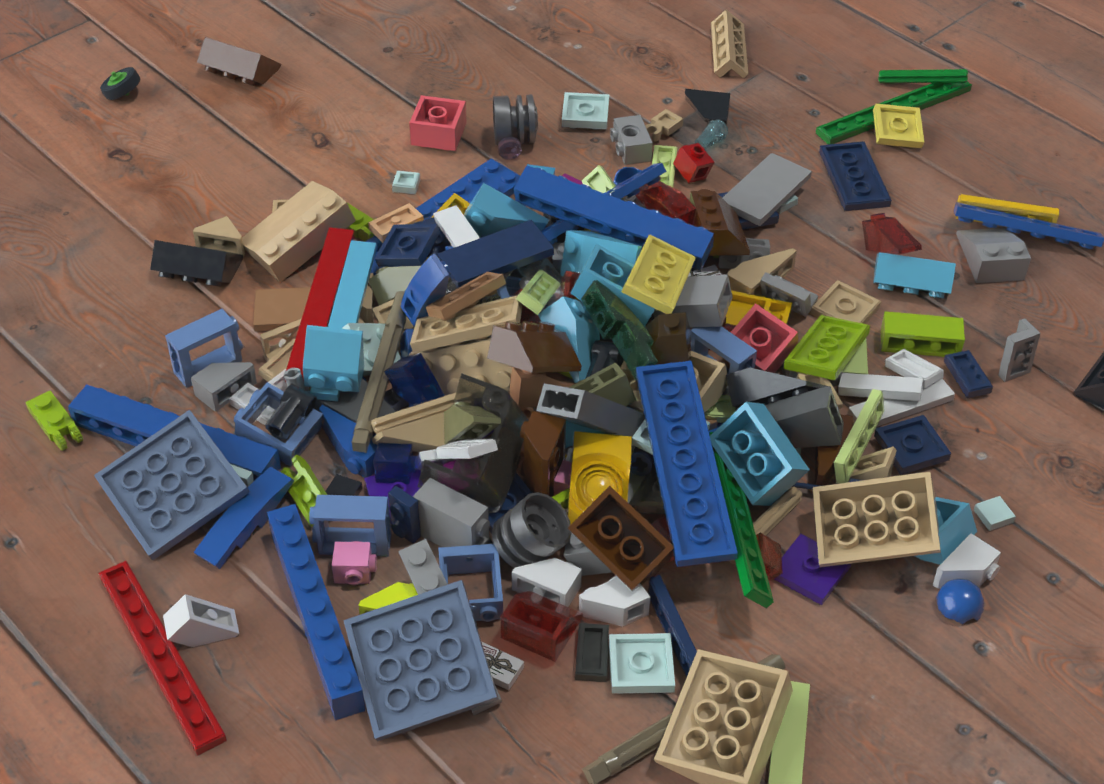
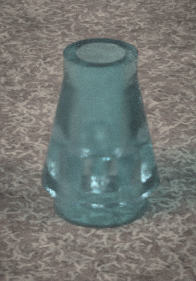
[695,119,728,149]

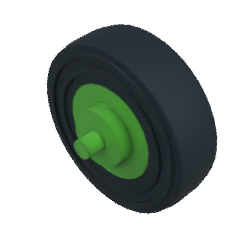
[100,67,140,100]

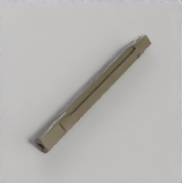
[352,291,406,453]
[582,654,785,784]

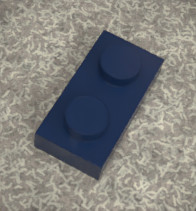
[388,486,421,544]

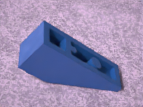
[319,405,389,478]

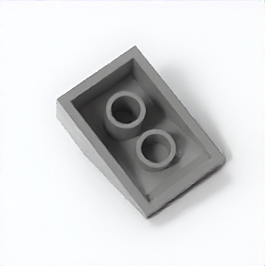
[956,228,1031,283]

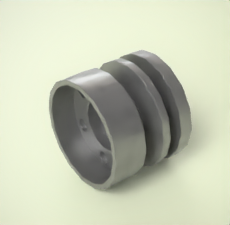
[493,94,538,145]
[492,492,571,568]

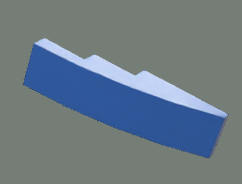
[193,466,294,569]

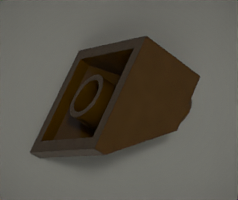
[635,312,691,381]

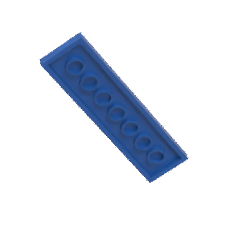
[636,361,738,567]

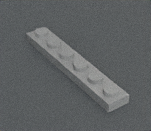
[398,539,502,715]

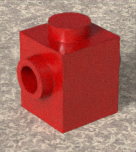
[673,143,715,183]

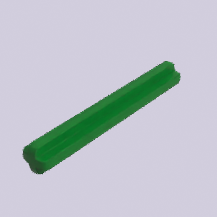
[878,69,968,83]

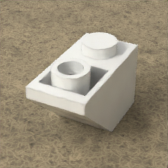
[579,576,650,627]

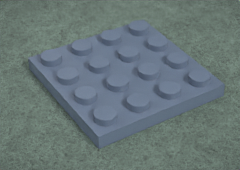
[94,410,250,560]
[343,580,499,741]

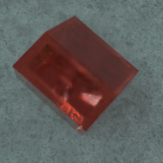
[500,591,583,662]

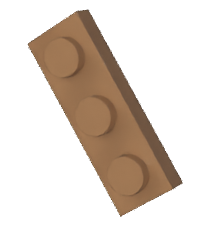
[426,272,506,321]

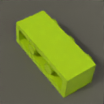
[881,311,965,357]

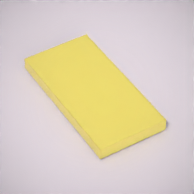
[621,235,696,314]

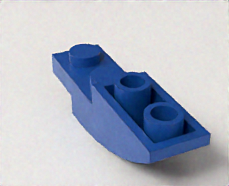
[400,254,450,327]

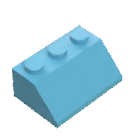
[873,252,956,299]

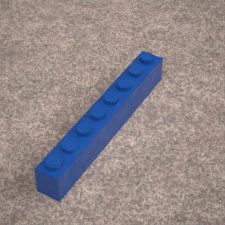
[514,165,714,271]
[68,384,281,481]
[267,504,365,721]

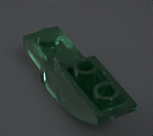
[581,280,658,380]

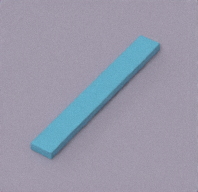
[310,240,377,401]

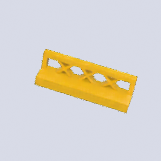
[956,194,1059,223]

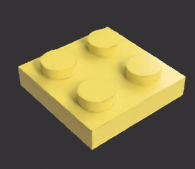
[873,104,924,148]

